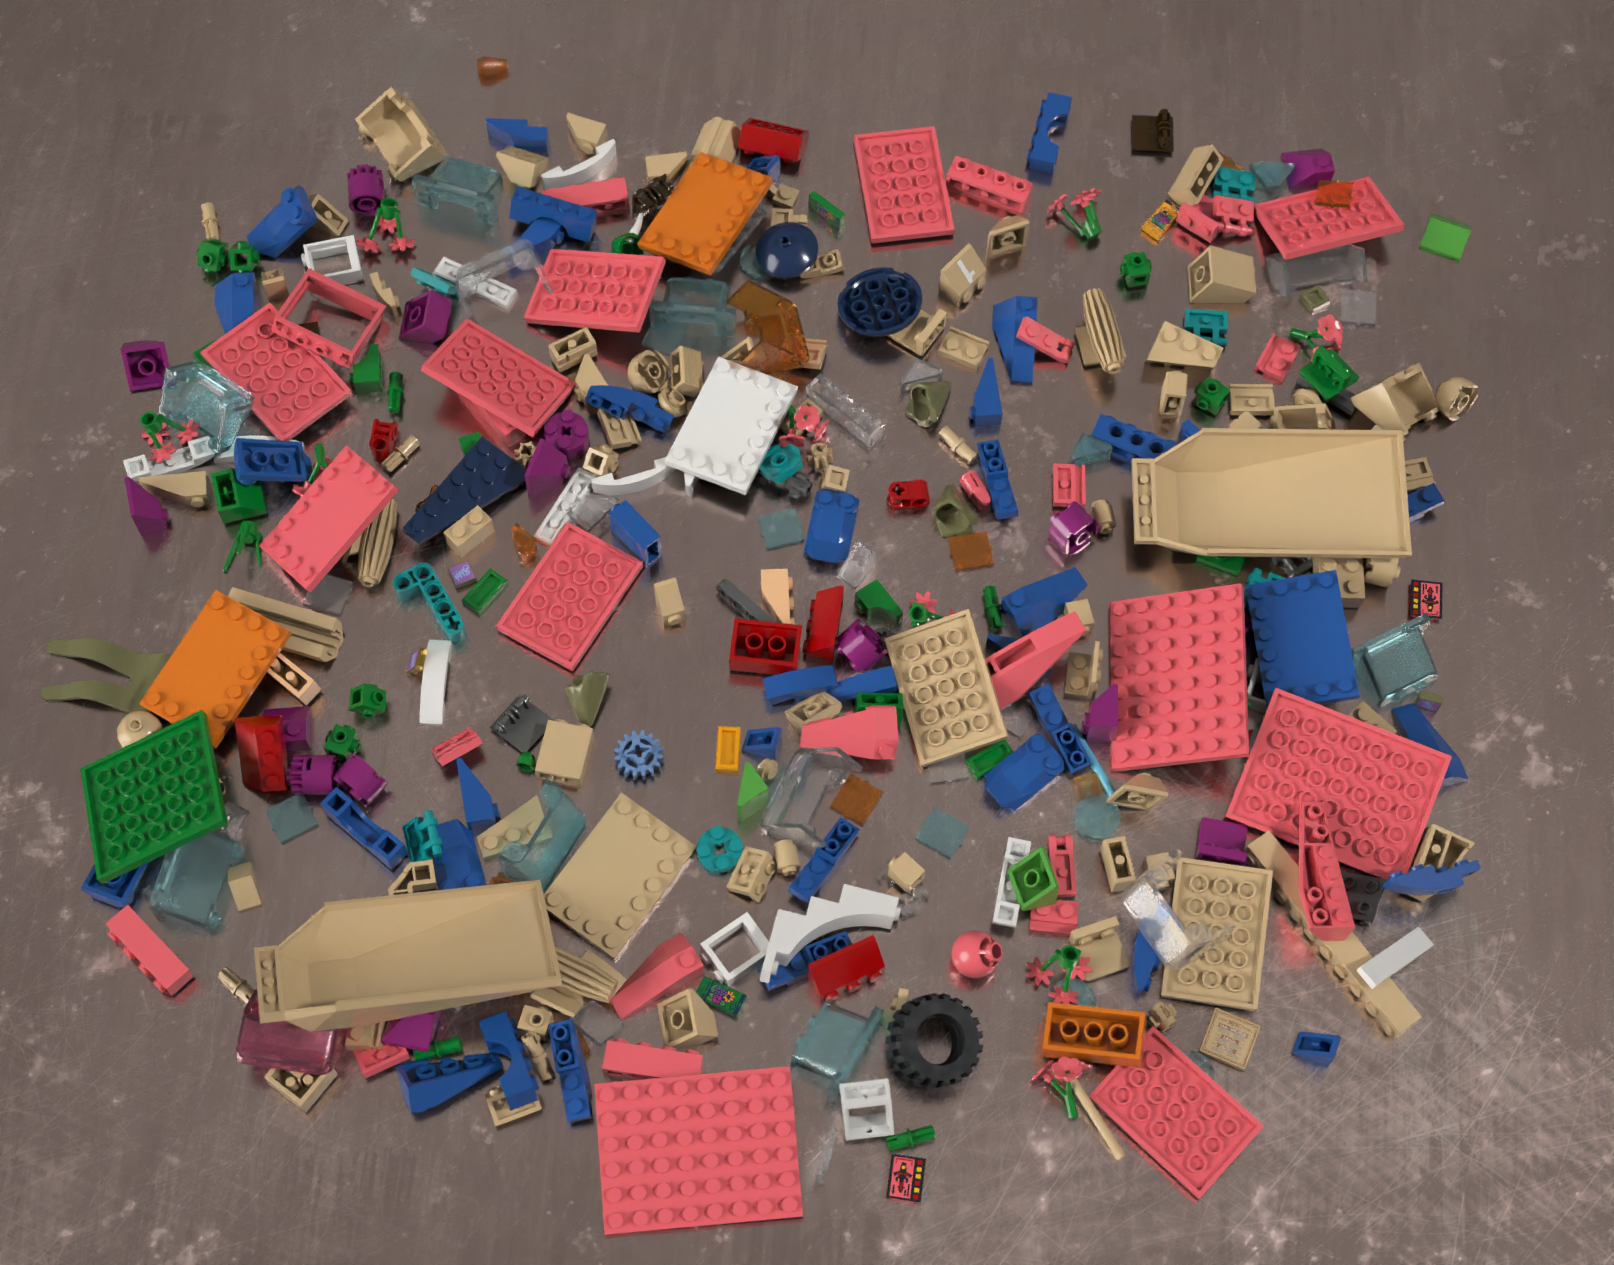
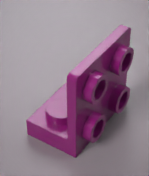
[1195,817,1248,866]

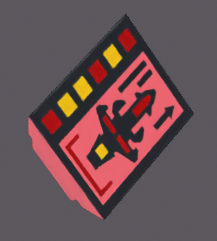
[1411,579,1443,621]
[886,1154,926,1203]

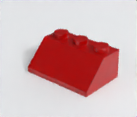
[738,118,809,163]
[802,586,844,665]
[729,618,802,675]
[235,715,288,792]
[808,935,885,1003]

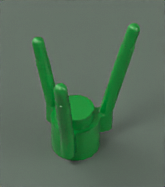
[222,521,262,572]

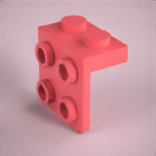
[1176,194,1220,243]

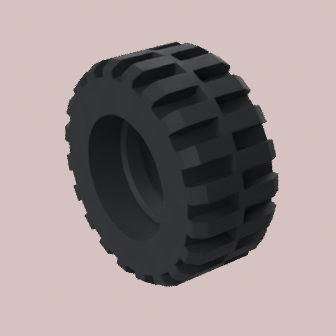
[886,993,983,1089]

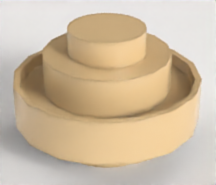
[657,388,688,417]
[1292,389,1322,405]

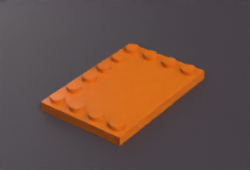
[637,152,773,276]
[139,590,292,749]

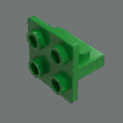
[1299,346,1359,401]

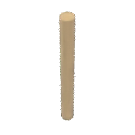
[1071,1078,1126,1160]

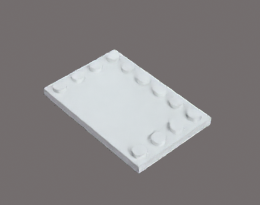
[665,357,798,495]

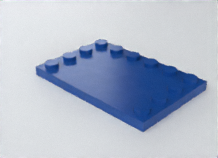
[1246,570,1360,707]

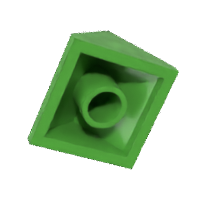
[1419,213,1472,261]
[737,762,769,822]
[1007,846,1060,911]

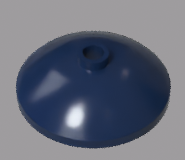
[755,222,819,278]

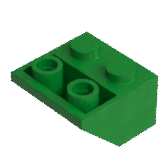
[210,469,267,524]

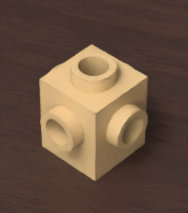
[582,444,619,477]
[517,1005,556,1042]

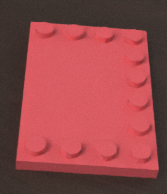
[853,126,955,244]
[1254,177,1404,260]
[523,249,666,333]
[201,303,352,441]
[421,319,576,437]
[259,445,399,593]
[496,522,644,671]
[1088,1026,1264,1199]

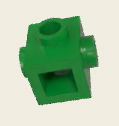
[196,238,229,273]
[227,241,260,273]
[1120,252,1152,288]
[1194,377,1230,415]
[349,683,387,719]
[324,724,361,763]

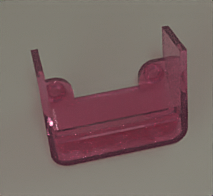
[236,989,348,1075]

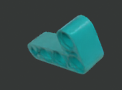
[393,563,466,643]

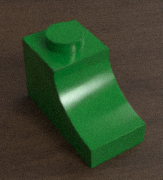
[349,344,382,394]
[854,579,903,626]

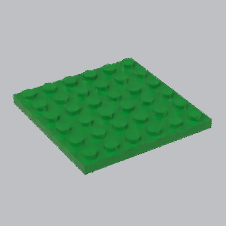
[80,710,228,884]

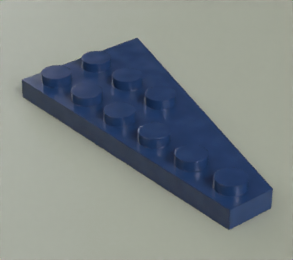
[402,437,527,544]

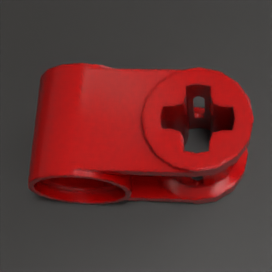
[369,419,398,462]
[887,479,930,509]

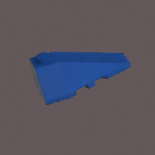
[214,273,258,334]
[992,296,1038,384]
[1001,567,1088,638]
[1391,703,1468,788]
[396,1053,503,1113]

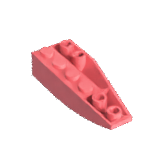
[986,611,1087,710]
[1299,802,1355,941]

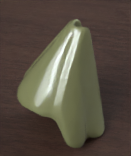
[905,381,951,428]
[933,484,978,537]
[564,671,610,727]

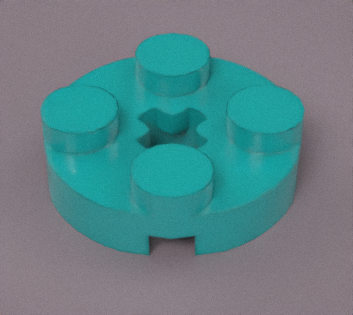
[759,444,803,484]
[697,826,743,874]

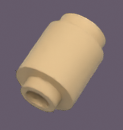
[1090,499,1116,534]
[773,839,801,876]

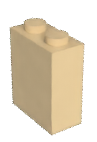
[535,719,594,787]

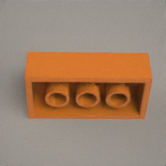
[1042,1002,1147,1068]

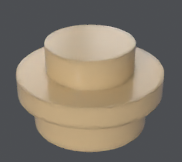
[757,758,778,781]

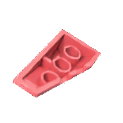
[800,705,898,759]
[610,933,704,1020]

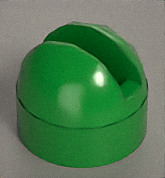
[516,752,536,771]

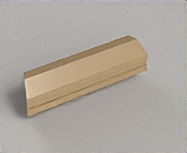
[678,116,741,184]
[228,587,344,662]

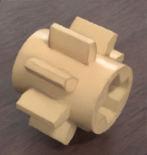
[514,441,537,469]
[806,443,833,470]
[1147,1002,1178,1032]

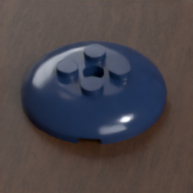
[837,267,923,337]

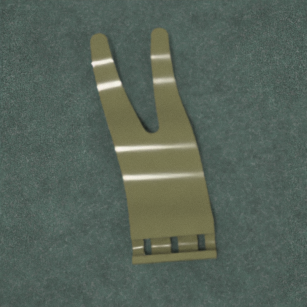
[41,638,172,715]

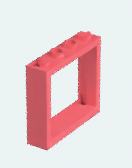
[271,268,386,369]

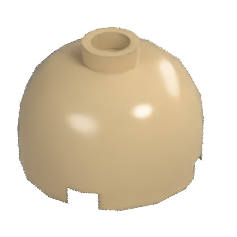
[627,350,671,394]
[1436,377,1478,421]
[117,710,164,748]

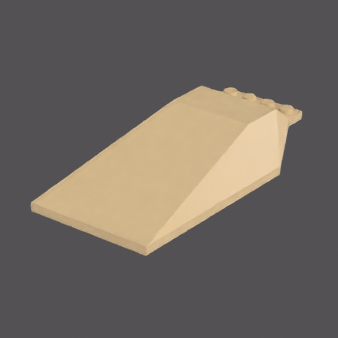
[1131,428,1412,558]
[254,880,562,1032]

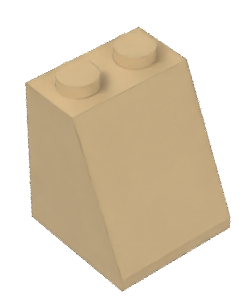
[1187,246,1257,303]

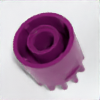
[347,164,385,215]
[286,755,338,795]

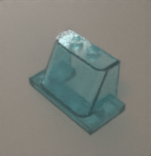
[412,157,503,226]
[649,277,737,338]
[1351,613,1439,708]
[790,1002,884,1105]

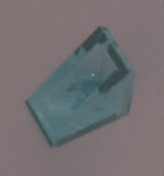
[1249,161,1295,190]
[1068,432,1113,466]

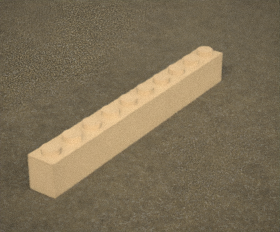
[1244,831,1422,1039]

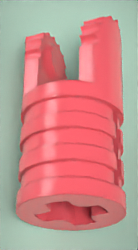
[959,470,991,513]

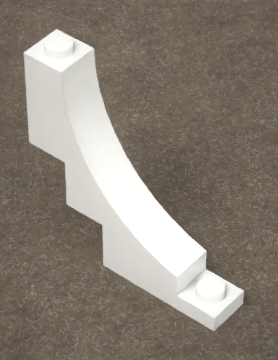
[759,884,901,983]

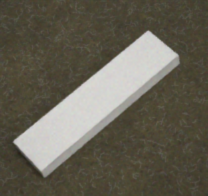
[433,257,518,309]
[534,467,597,547]
[1356,927,1434,989]

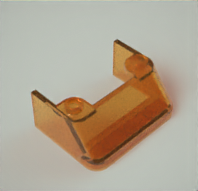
[727,279,810,375]

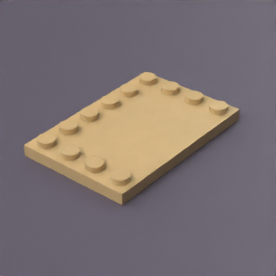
[884,609,1009,767]
[544,793,697,960]
[1161,857,1273,1011]

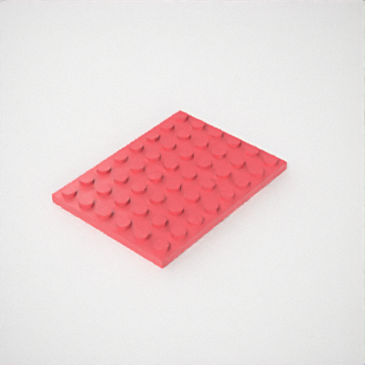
[1110,583,1249,772]
[1225,688,1452,881]
[594,1066,803,1235]

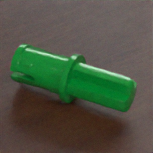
[386,372,404,413]
[983,586,1004,631]
[413,1036,463,1061]
[886,1125,936,1152]

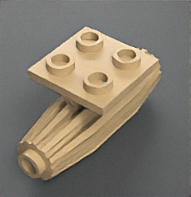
[1074,288,1126,374]
[342,499,397,587]
[531,947,618,1018]

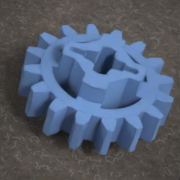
[614,730,664,780]

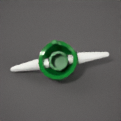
[611,213,644,255]

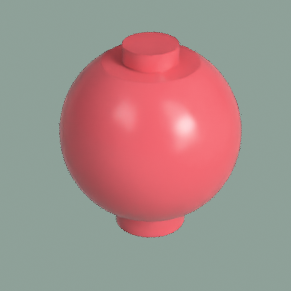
[951,930,1003,978]

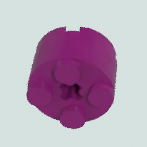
[544,410,590,462]
[1048,501,1100,555]
[835,619,888,672]
[332,753,388,807]

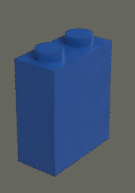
[609,500,662,568]

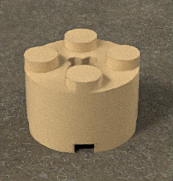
[1363,558,1401,588]

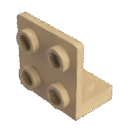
[888,309,947,356]
[1064,641,1103,700]
[1069,916,1130,982]

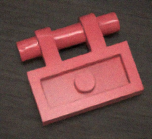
[1213,195,1255,237]

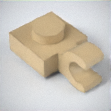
[765,183,800,209]
[771,208,808,227]

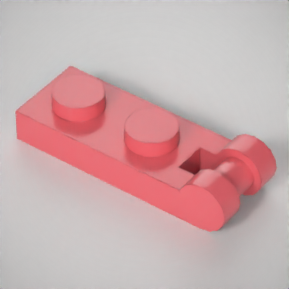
[1016,317,1075,363]
[1048,834,1077,898]

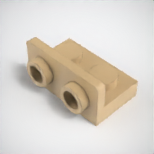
[726,846,776,903]
[485,1085,542,1126]

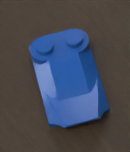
[247,185,318,258]
[234,438,312,485]
[804,490,860,563]
[984,733,1067,812]
[432,819,487,890]
[81,862,149,908]

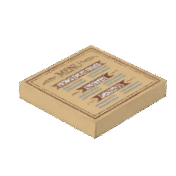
[1198,1008,1261,1072]

